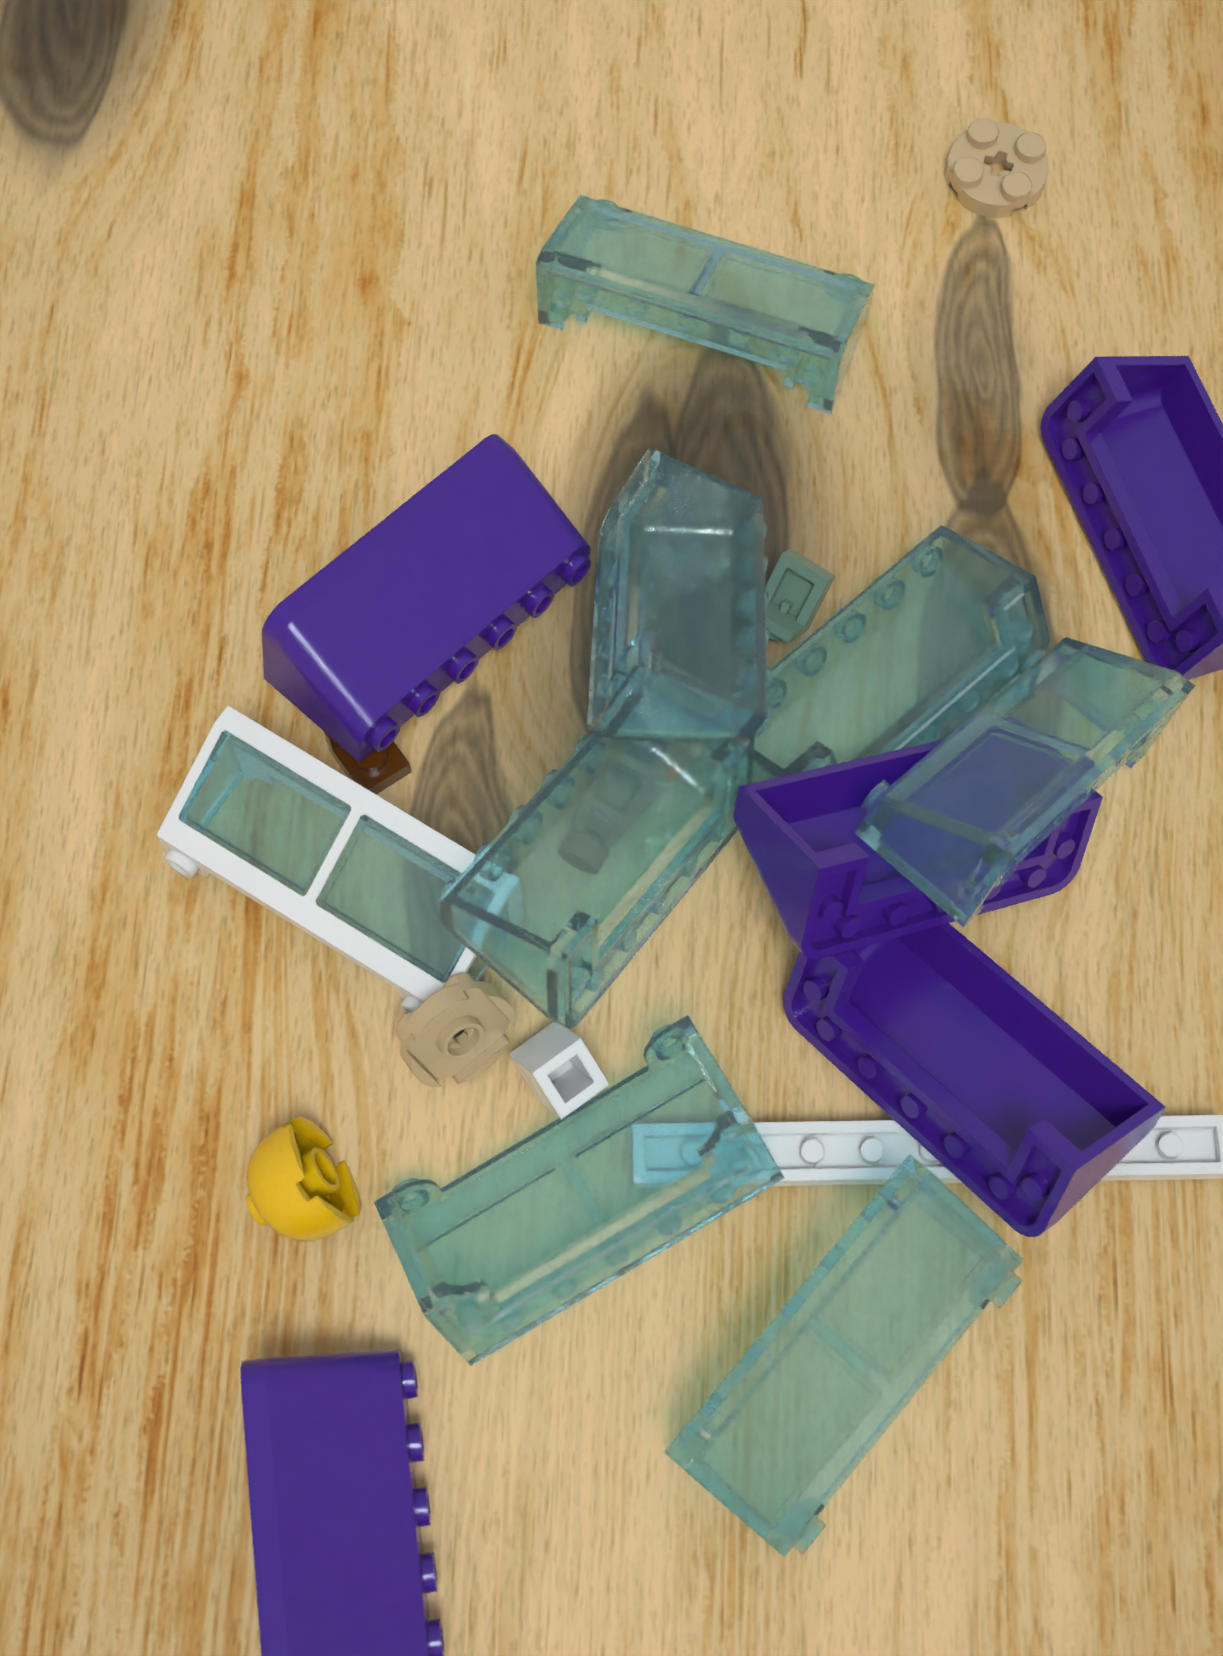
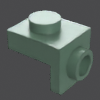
[744,548,836,642]

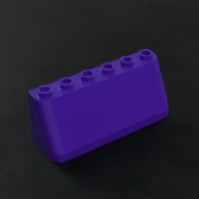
[1041,356,1223,683]
[262,434,591,762]
[733,723,1103,960]
[783,923,1166,1237]
[240,1349,445,1656]

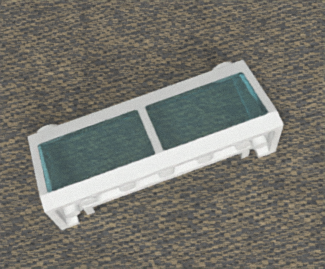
[156,706,523,1014]

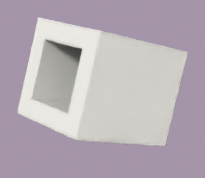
[509,1020,609,1120]

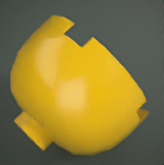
[246,1116,361,1242]

